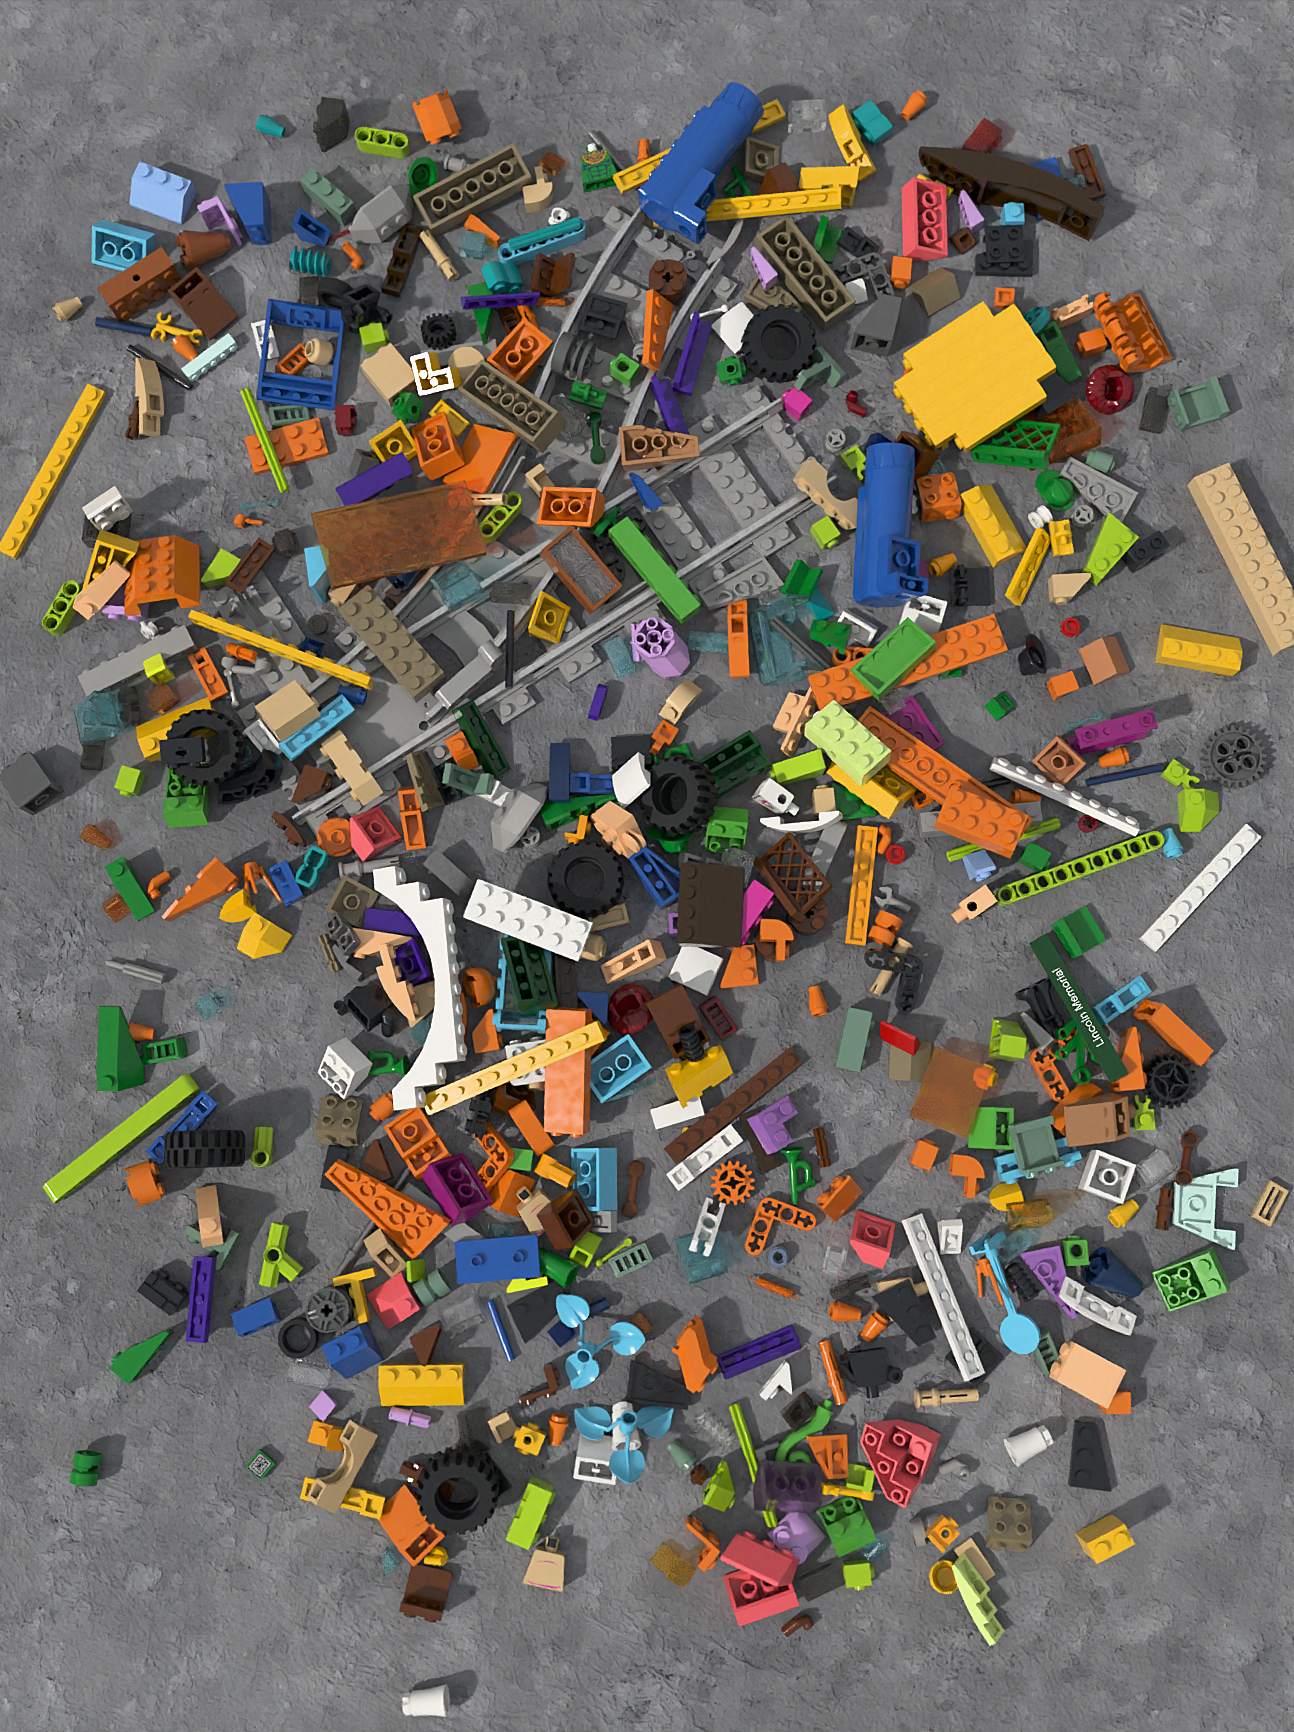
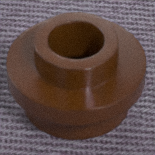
[690,1464,708,1486]

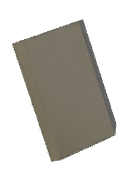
[744,137,779,182]
[325,875,379,929]
[888,1041,931,1083]

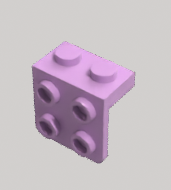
[197,196,242,246]
[102,582,149,621]

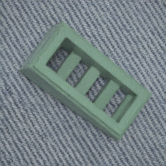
[268,405,310,430]
[608,1241,654,1278]
[1033,1327,1059,1377]

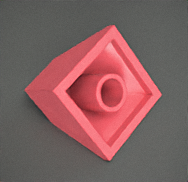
[350,806,401,861]
[850,1210,895,1269]
[366,1272,423,1330]

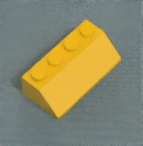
[960,484,1027,568]
[1155,624,1243,676]
[136,697,218,762]
[826,761,917,819]
[378,1362,465,1406]

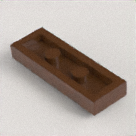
[1068,144,1106,201]
[225,537,275,595]

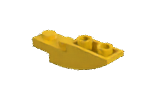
[828,104,877,181]

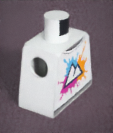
[751,778,799,817]

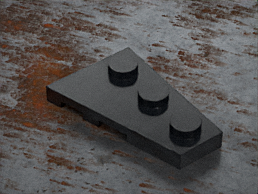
[975,238,1033,277]
[871,1279,937,1347]
[507,1281,571,1343]
[626,1359,690,1410]
[1068,1420,1112,1492]

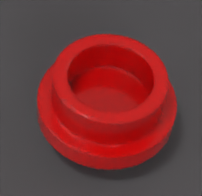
[1061,618,1081,637]
[886,844,906,864]

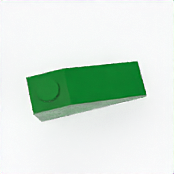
[467,282,496,345]
[104,857,156,921]
[109,1329,174,1384]

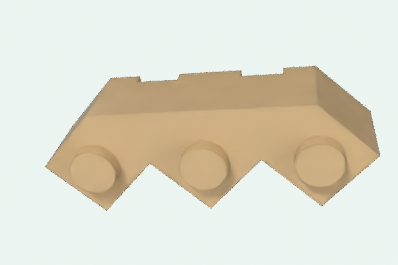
[318,728,383,806]

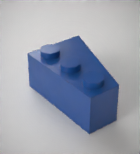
[627,847,680,910]

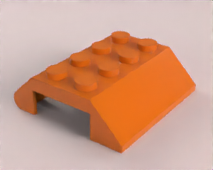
[1092,292,1173,373]
[124,535,200,616]

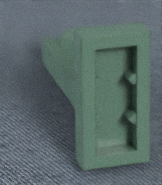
[794,346,846,391]
[442,763,494,795]
[184,1225,243,1271]

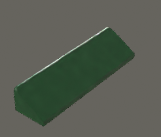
[452,699,511,778]

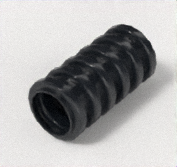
[678,1024,705,1062]
[1004,1262,1040,1302]

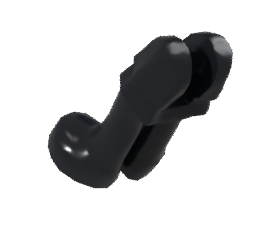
[1015,978,1065,1038]

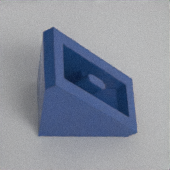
[291,209,332,247]
[577,992,609,1026]

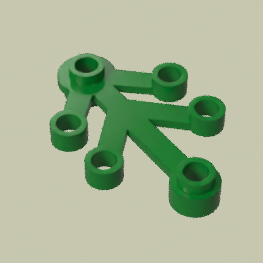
[1054,1018,1098,1084]

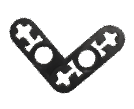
[593,514,646,583]
[864,948,923,1014]

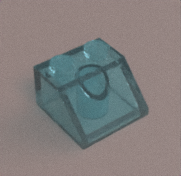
[429,559,484,612]
[74,690,122,744]
[675,1233,728,1285]

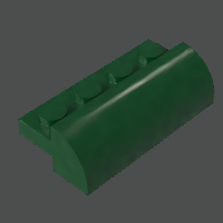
[698,730,772,799]
[501,937,558,1016]

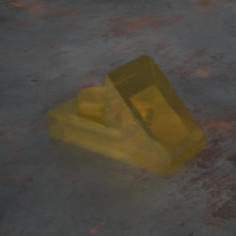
[650,1543,696,1588]

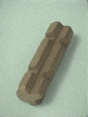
[318,934,342,972]

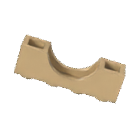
[793,459,858,531]
[307,1420,378,1514]

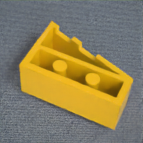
[82,529,139,590]
[665,1044,733,1109]

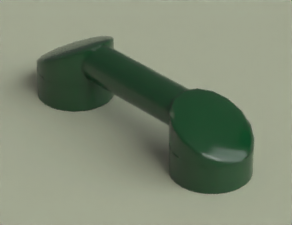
[586,411,606,465]

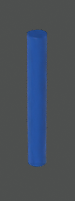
[486,1299,515,1361]

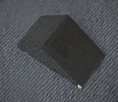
[780,1391,817,1432]

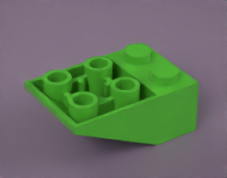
[163,764,210,828]
[1151,1247,1231,1312]

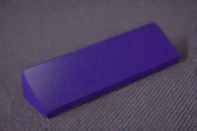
[460,292,540,310]
[335,452,414,509]
[363,907,422,936]
[717,1325,801,1380]

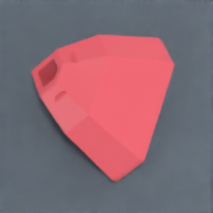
[860,1419,941,1508]

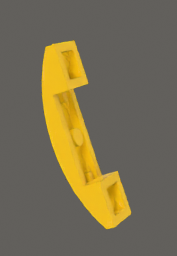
[300,1477,386,1519]

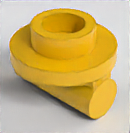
[424,1546,448,1566]

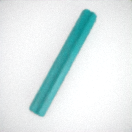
[508,217,581,251]

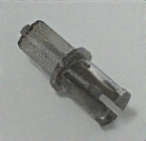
[829,1274,871,1300]

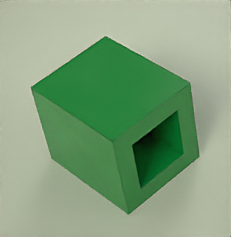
[1017,841,1052,873]

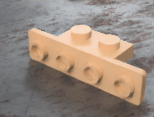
[772,687,817,757]

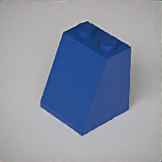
[224,182,272,245]
[321,1322,385,1379]

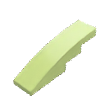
[952,1553,1005,1645]

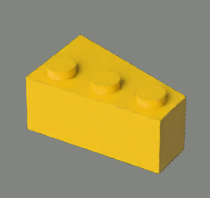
[799,166,860,206]

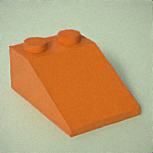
[486,318,553,386]
[410,411,465,481]

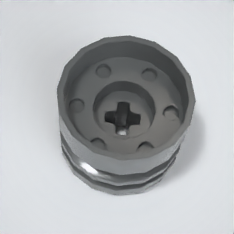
[551,331,596,382]
[305,1285,355,1333]

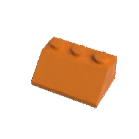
[537,487,606,527]

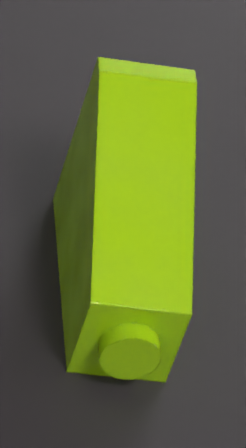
[769,749,826,786]

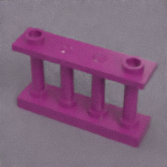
[1065,709,1158,756]

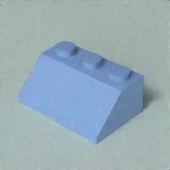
[130,162,197,225]

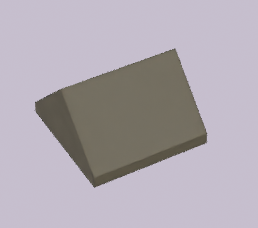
[908,267,961,317]

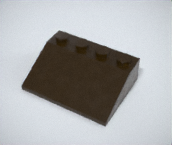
[676,863,745,948]

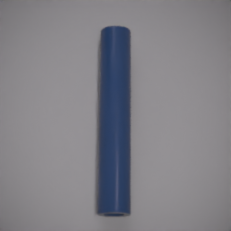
[95,317,153,337]

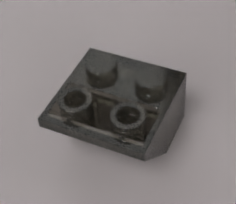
[313,97,350,152]

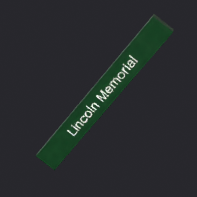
[1029,933,1129,1084]

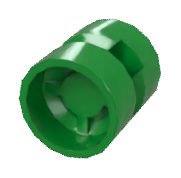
[69,1450,103,1486]

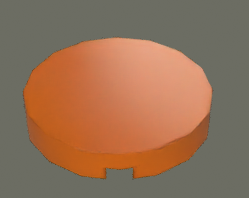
[317,817,353,857]

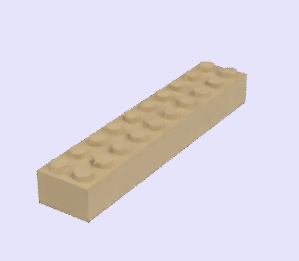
[1187,463,1294,656]

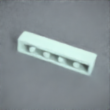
[181,333,238,382]

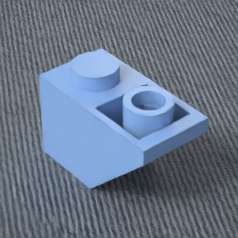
[962,849,996,882]

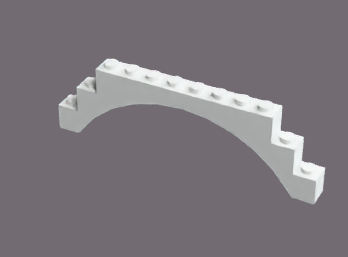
[373,866,467,1110]

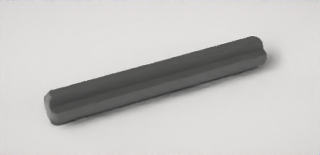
[770,616,832,671]

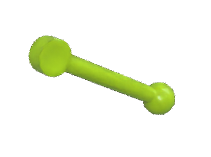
[595,1238,632,1267]

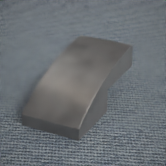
[332,944,365,982]

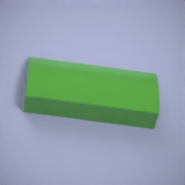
[850,617,936,701]

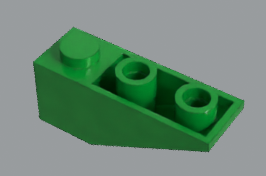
[1039,321,1082,384]

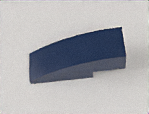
[549,743,570,802]

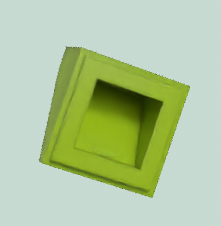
[406,1259,426,1282]

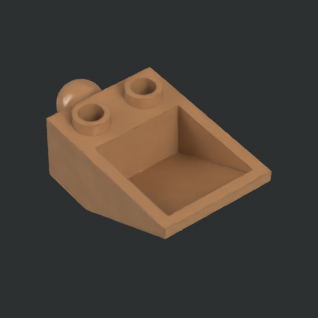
[1064,1092,1136,1147]

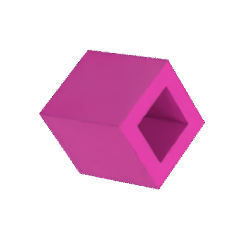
[782,387,812,421]

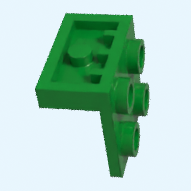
[1051,906,1106,960]

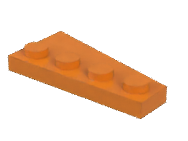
[642,289,674,371]

